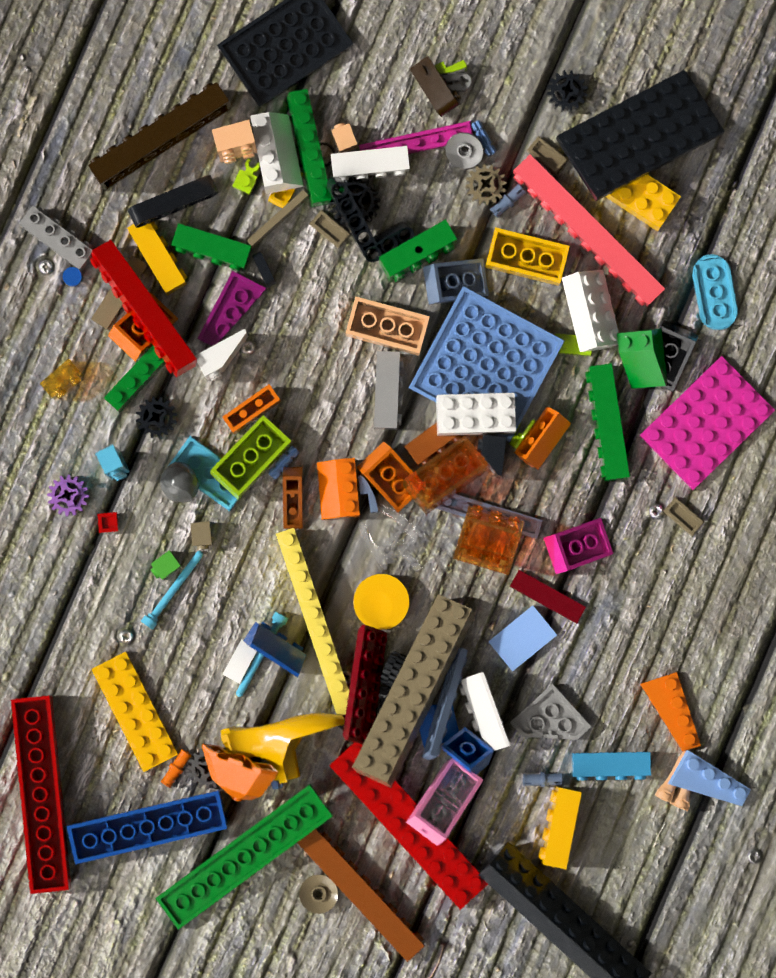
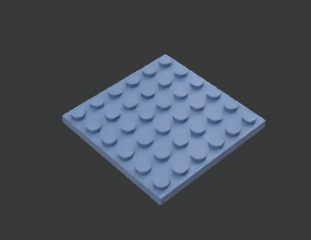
[409,286,564,442]

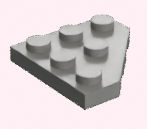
[509,684,591,740]

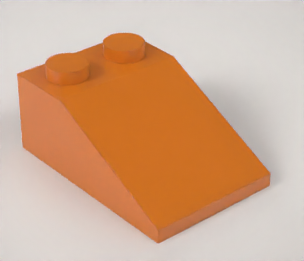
[108,293,178,362]
[356,441,426,512]

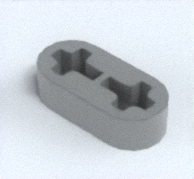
[442,73,471,92]

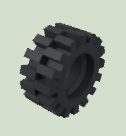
[380,651,407,687]

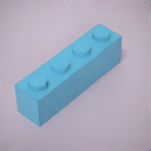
[95,445,130,481]

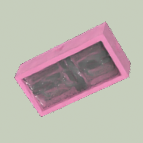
[406,758,483,845]

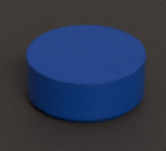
[63,267,82,287]

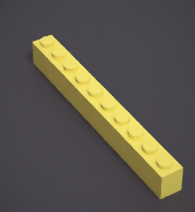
[276,528,349,716]

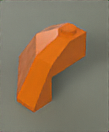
[202,744,278,802]

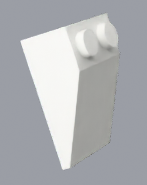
[195,329,248,381]

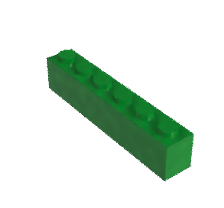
[287,89,332,208]
[585,363,630,481]

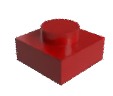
[97,512,119,533]

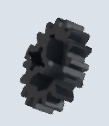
[546,70,588,112]
[136,397,178,439]

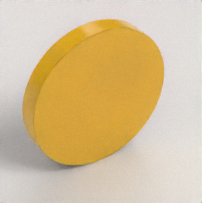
[353,574,409,630]

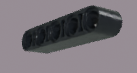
[127,175,219,228]

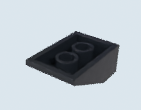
[660,320,699,391]

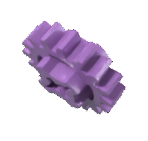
[47,475,90,517]

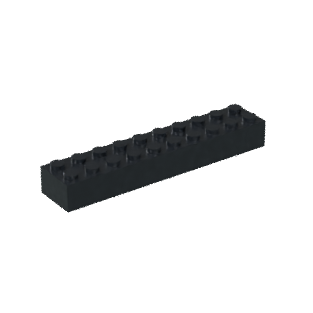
[479,842,652,978]

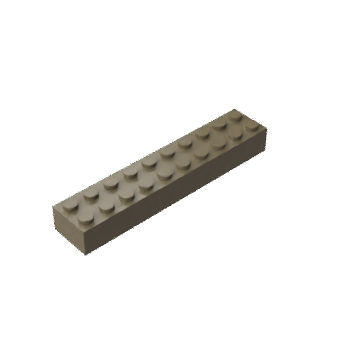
[352,594,476,788]

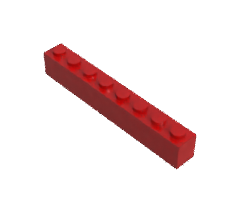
[90,240,197,378]

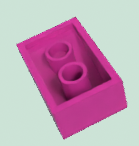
[543,518,613,574]

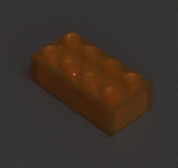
[403,435,488,515]

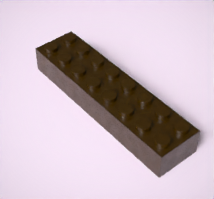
[88,82,231,191]

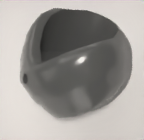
[160,462,199,502]

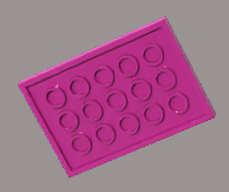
[639,356,775,490]

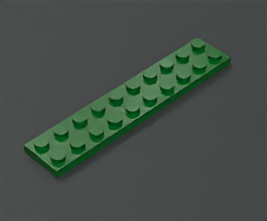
[155,784,333,930]

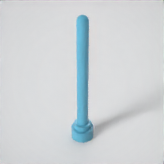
[141,551,203,630]
[236,611,289,697]

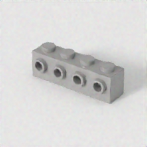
[19,206,94,272]

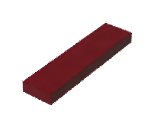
[509,570,586,624]

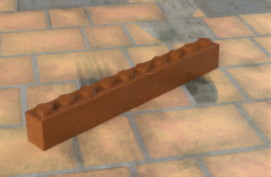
[297,828,425,962]

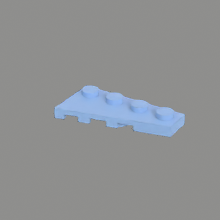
[668,750,751,806]

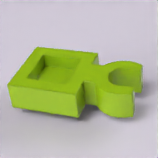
[232,158,260,195]

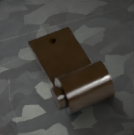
[410,56,462,117]

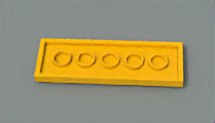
[91,651,178,772]

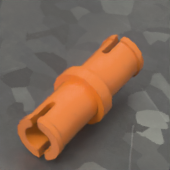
[161,749,192,788]

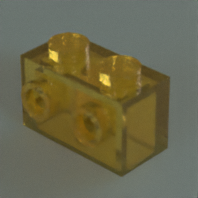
[40,358,83,400]

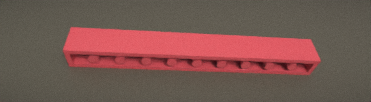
[513,154,665,307]

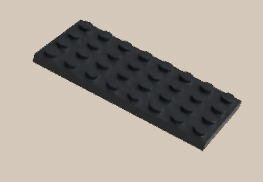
[556,69,725,201]

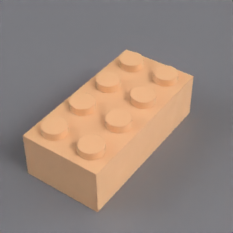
[345,297,430,356]

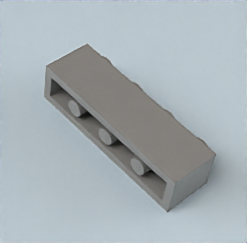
[374,351,404,430]

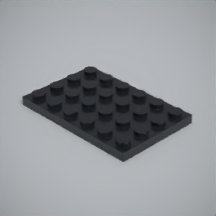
[217,0,354,109]

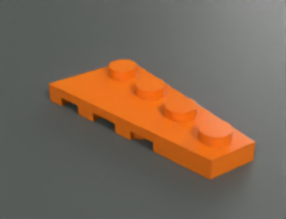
[640,672,701,752]

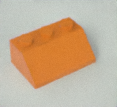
[317,458,360,520]

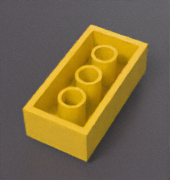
[605,174,681,232]
[485,227,570,286]
[538,786,582,869]

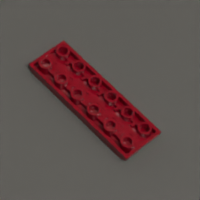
[343,625,388,745]

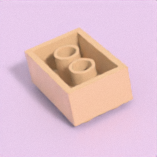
[212,120,257,164]

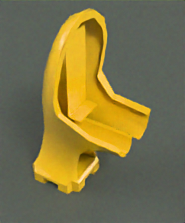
[221,713,345,784]

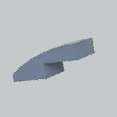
[358,475,378,513]

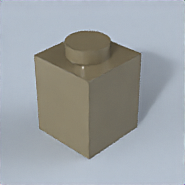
[190,521,213,550]

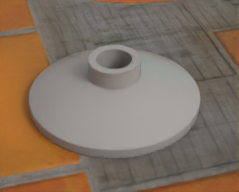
[445,133,483,169]

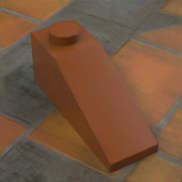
[282,467,303,529]

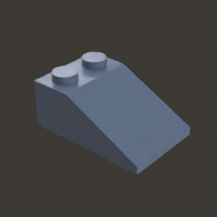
[423,258,489,305]

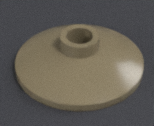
[299,875,338,914]

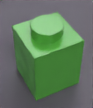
[151,550,182,580]

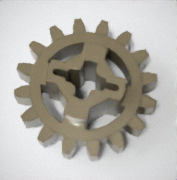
[465,164,507,206]

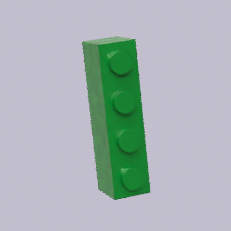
[171,223,252,272]
[104,345,166,413]

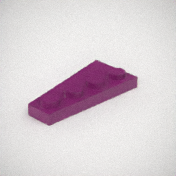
[197,271,267,346]

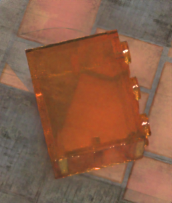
[453,505,524,575]

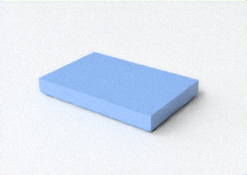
[488,605,557,671]

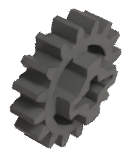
[187,749,217,790]

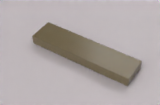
[247,190,309,249]
[91,255,148,330]

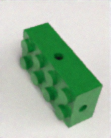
[379,219,457,283]

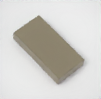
[526,136,568,175]
[309,209,351,249]
[663,497,704,537]

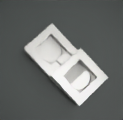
[223,638,257,683]

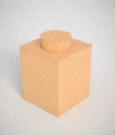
[332,123,358,153]

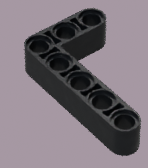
[327,177,415,262]

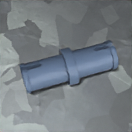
[490,184,526,218]
[523,772,563,787]

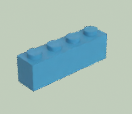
[572,752,651,781]

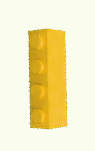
[127,222,187,296]

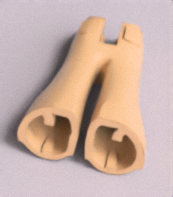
[655,751,691,811]

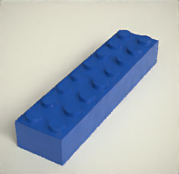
[67,790,228,864]

